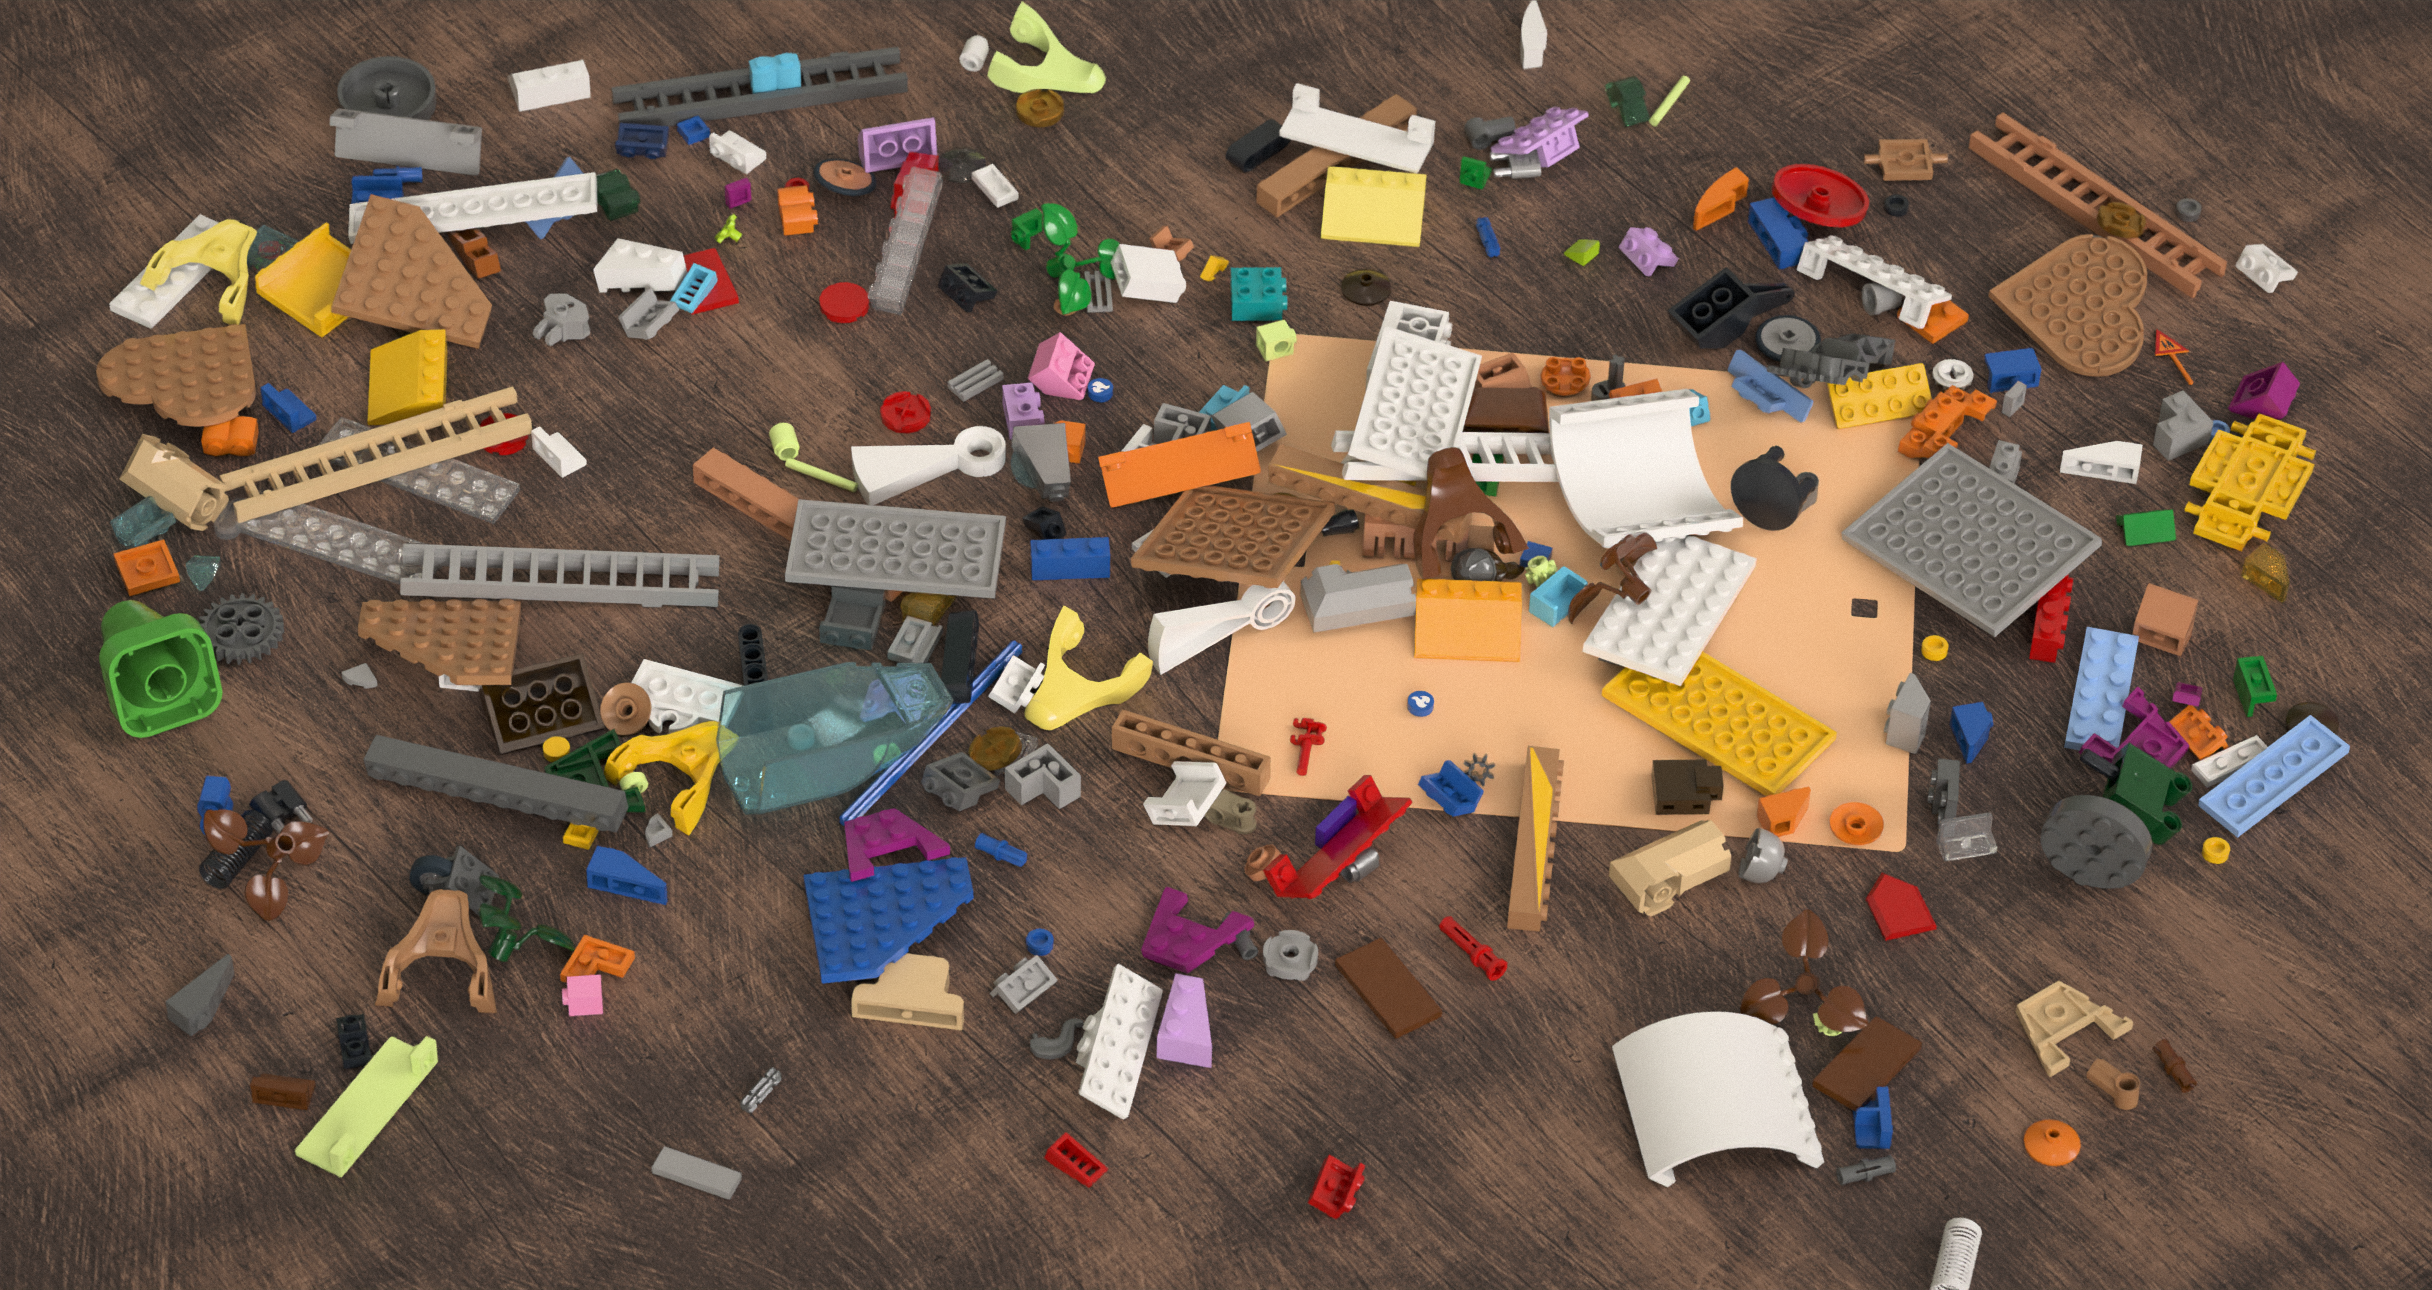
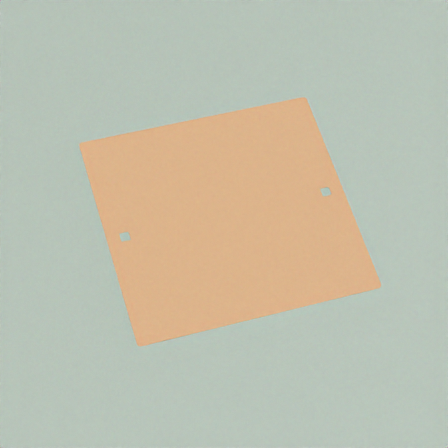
[1218,334,1920,852]

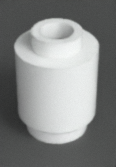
[960,35,989,71]

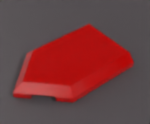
[1866,872,1937,941]

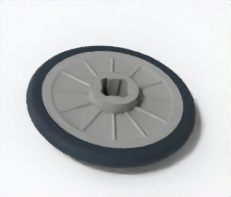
[1755,315,1821,362]

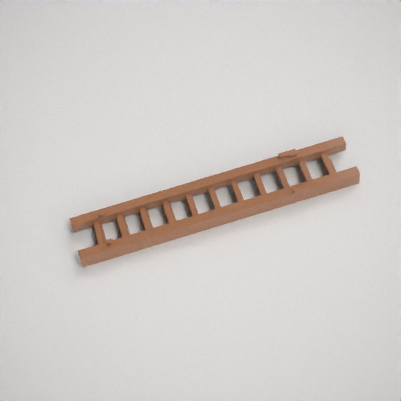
[1969,113,2227,299]

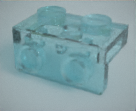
[110,496,176,548]

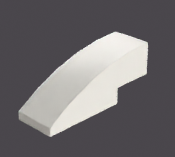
[1520,0,1547,69]

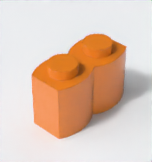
[777,185,818,236]
[201,416,259,456]

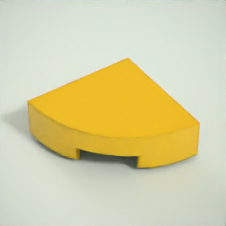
[1200,255,1229,281]

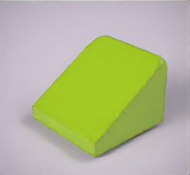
[1564,239,1600,266]

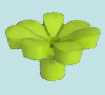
[714,214,742,243]

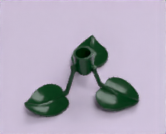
[479,874,576,962]

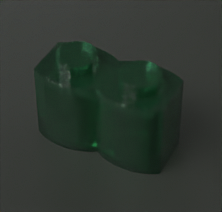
[596,169,640,221]

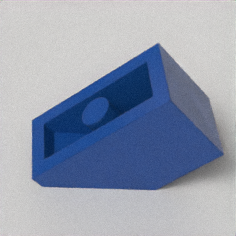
[1950,702,1993,764]

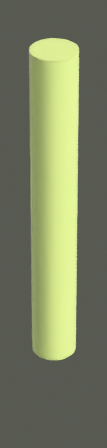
[1649,76,1690,126]
[785,457,858,493]

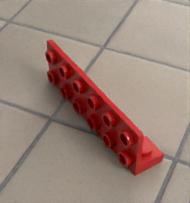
[1263,775,1413,899]

